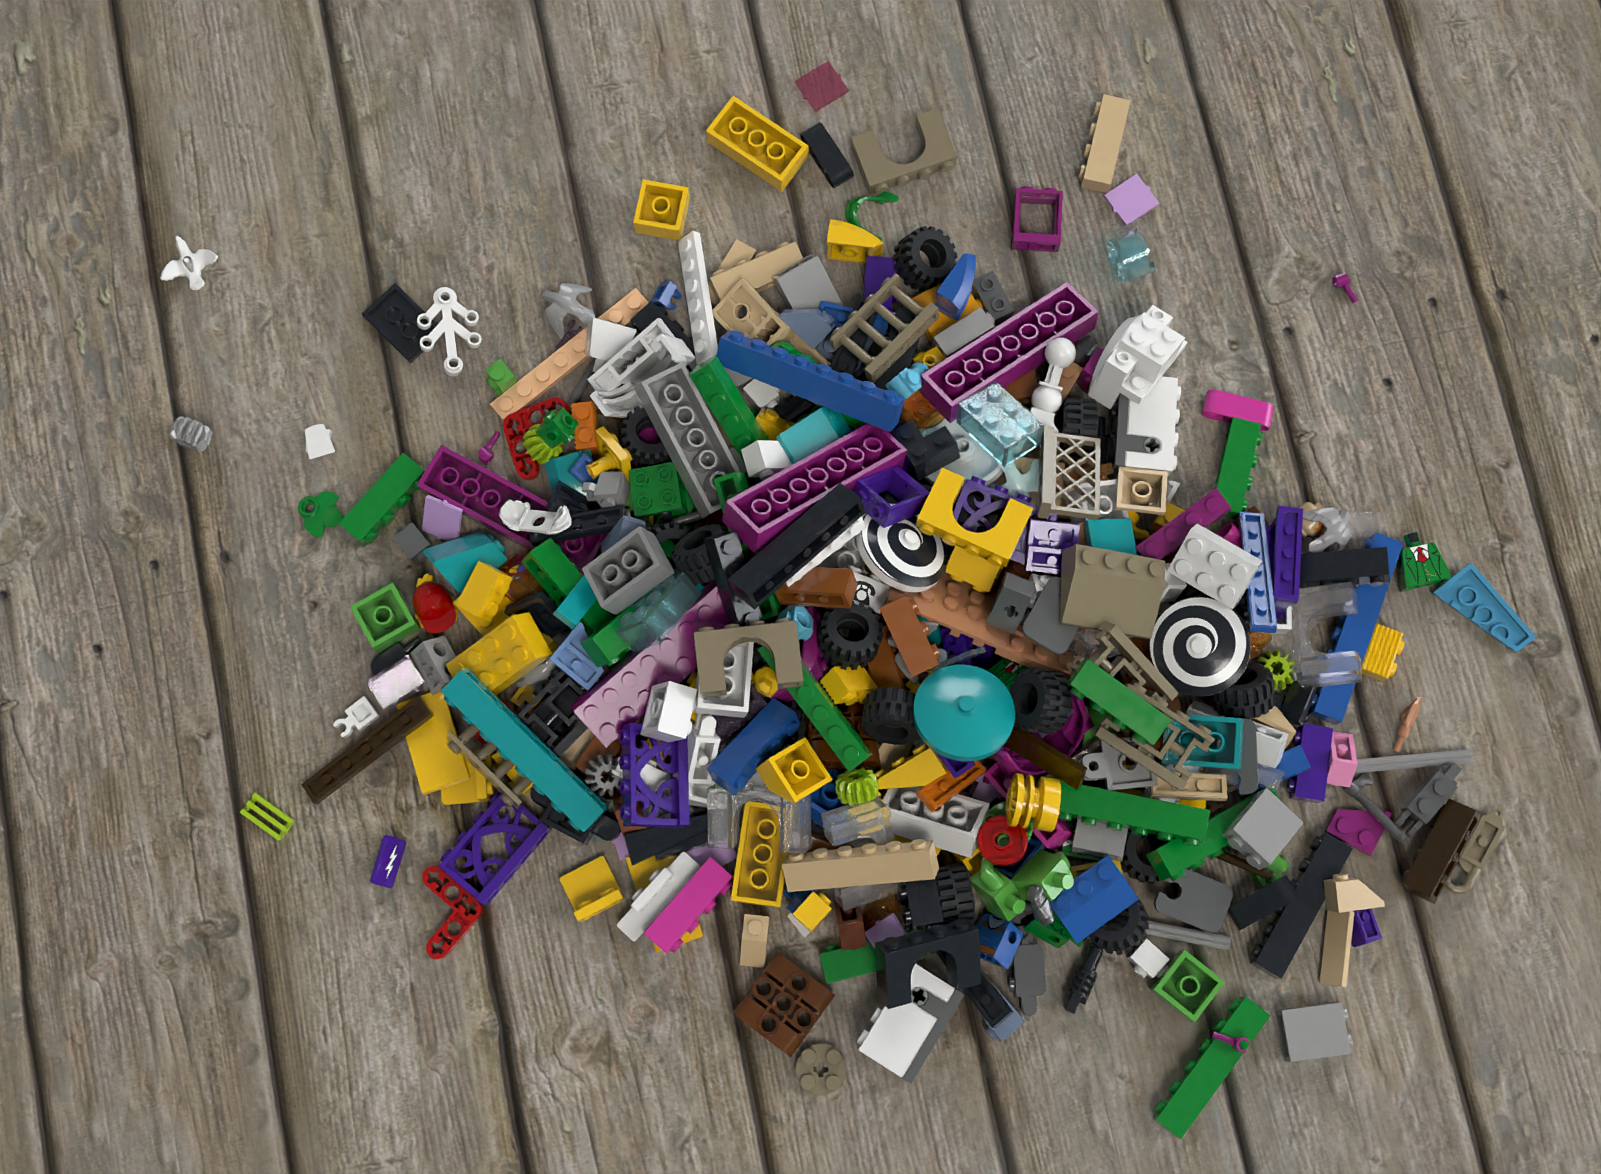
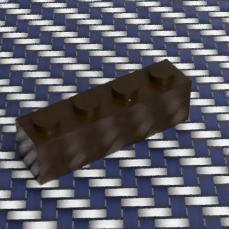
[1403,799,1481,904]

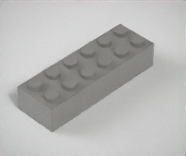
[634,362,740,518]

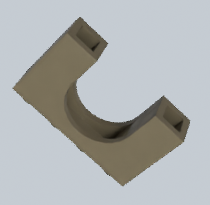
[851,108,957,195]
[694,618,804,698]

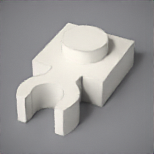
[333,696,380,738]

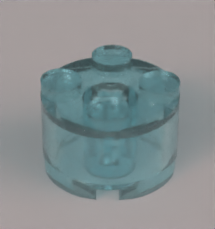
[1107,228,1155,284]

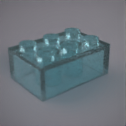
[956,381,1044,467]
[615,572,702,653]

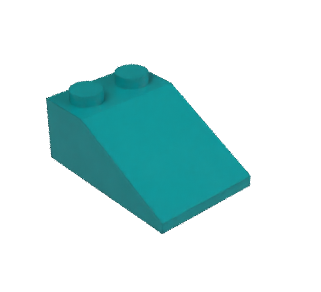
[776,406,853,464]
[1162,715,1244,770]

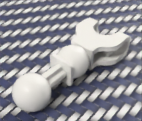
[1010,338,1076,452]

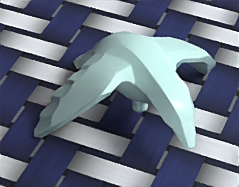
[987,454,1039,500]

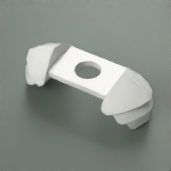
[499,500,571,535]

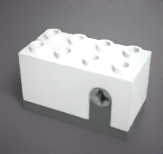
[1105,375,1181,478]
[856,964,964,1084]

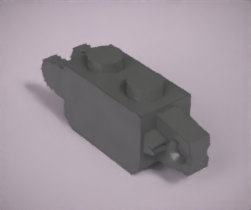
[1393,763,1462,838]
[1009,926,1046,1017]

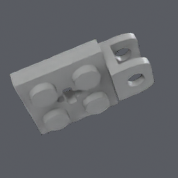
[1078,737,1158,791]

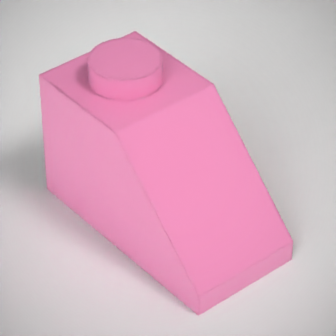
[1327,731,1358,787]

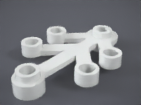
[417,287,482,376]

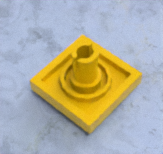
[586,426,632,484]

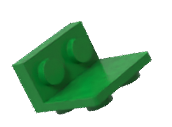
[629,462,688,517]

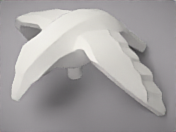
[160,236,218,290]

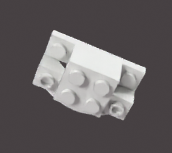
[1088,305,1187,409]
[587,318,695,418]

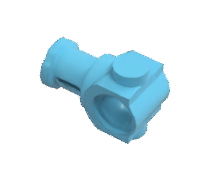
[885,362,929,400]
[777,605,813,641]

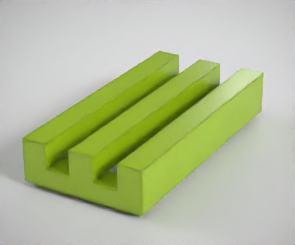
[240,792,295,841]

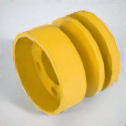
[1006,773,1061,832]

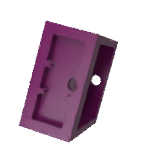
[1012,186,1063,252]

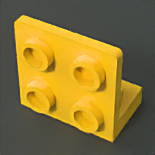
[560,856,626,923]

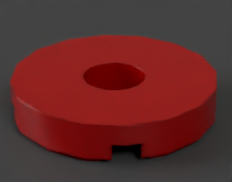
[977,815,1028,866]

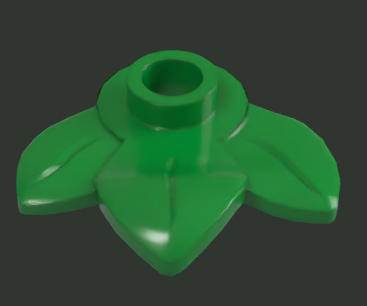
[298,491,343,538]

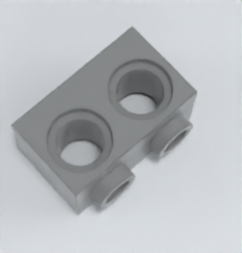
[411,635,456,695]

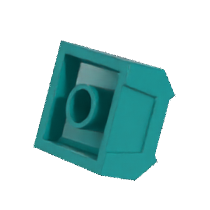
[544,450,598,504]

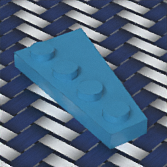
[1432,562,1536,653]

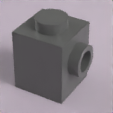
[393,523,432,564]

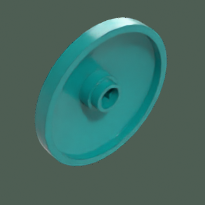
[912,665,1015,761]

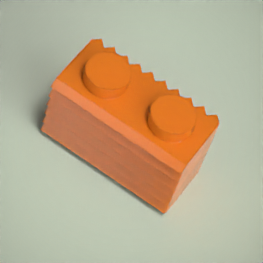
[570,401,599,455]

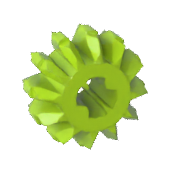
[522,424,563,465]
[1257,649,1297,691]
[835,768,879,806]

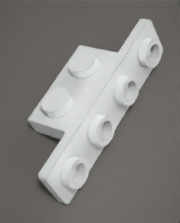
[617,852,701,942]

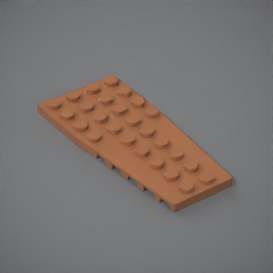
[885,572,1102,680]

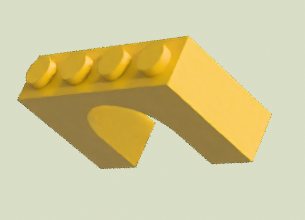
[916,468,1033,567]

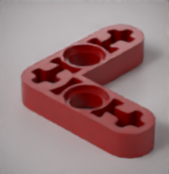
[503,397,569,481]
[422,866,483,960]

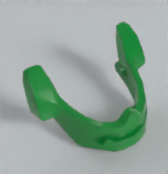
[845,191,899,241]

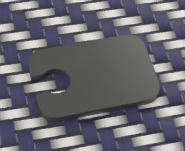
[1022,577,1079,655]
[1207,719,1259,794]
[1154,869,1233,933]

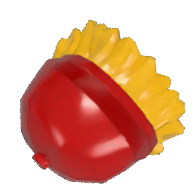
[412,573,459,634]

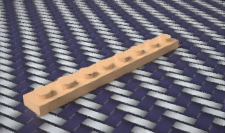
[490,288,649,421]

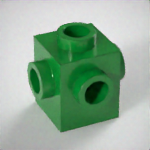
[535,407,579,449]

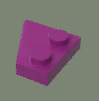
[1324,809,1392,856]

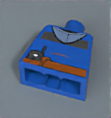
[976,913,1023,969]

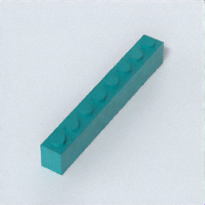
[441,668,609,832]

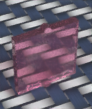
[795,61,849,112]

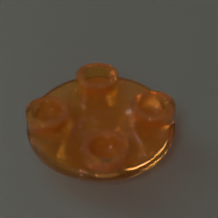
[862,890,901,932]

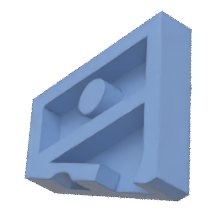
[549,622,604,691]

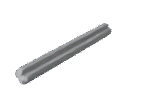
[1355,750,1472,773]
[1107,914,1231,950]

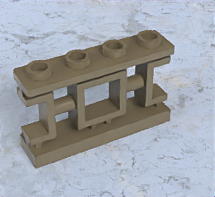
[1066,622,1179,736]
[1093,682,1215,791]

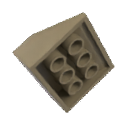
[1060,544,1165,639]

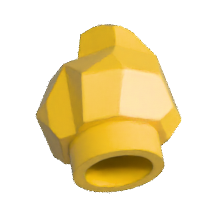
[753,664,779,698]

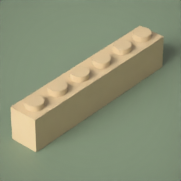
[782,839,939,892]

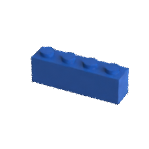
[707,698,800,796]

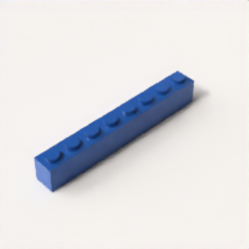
[716,330,905,432]
[1309,533,1403,725]

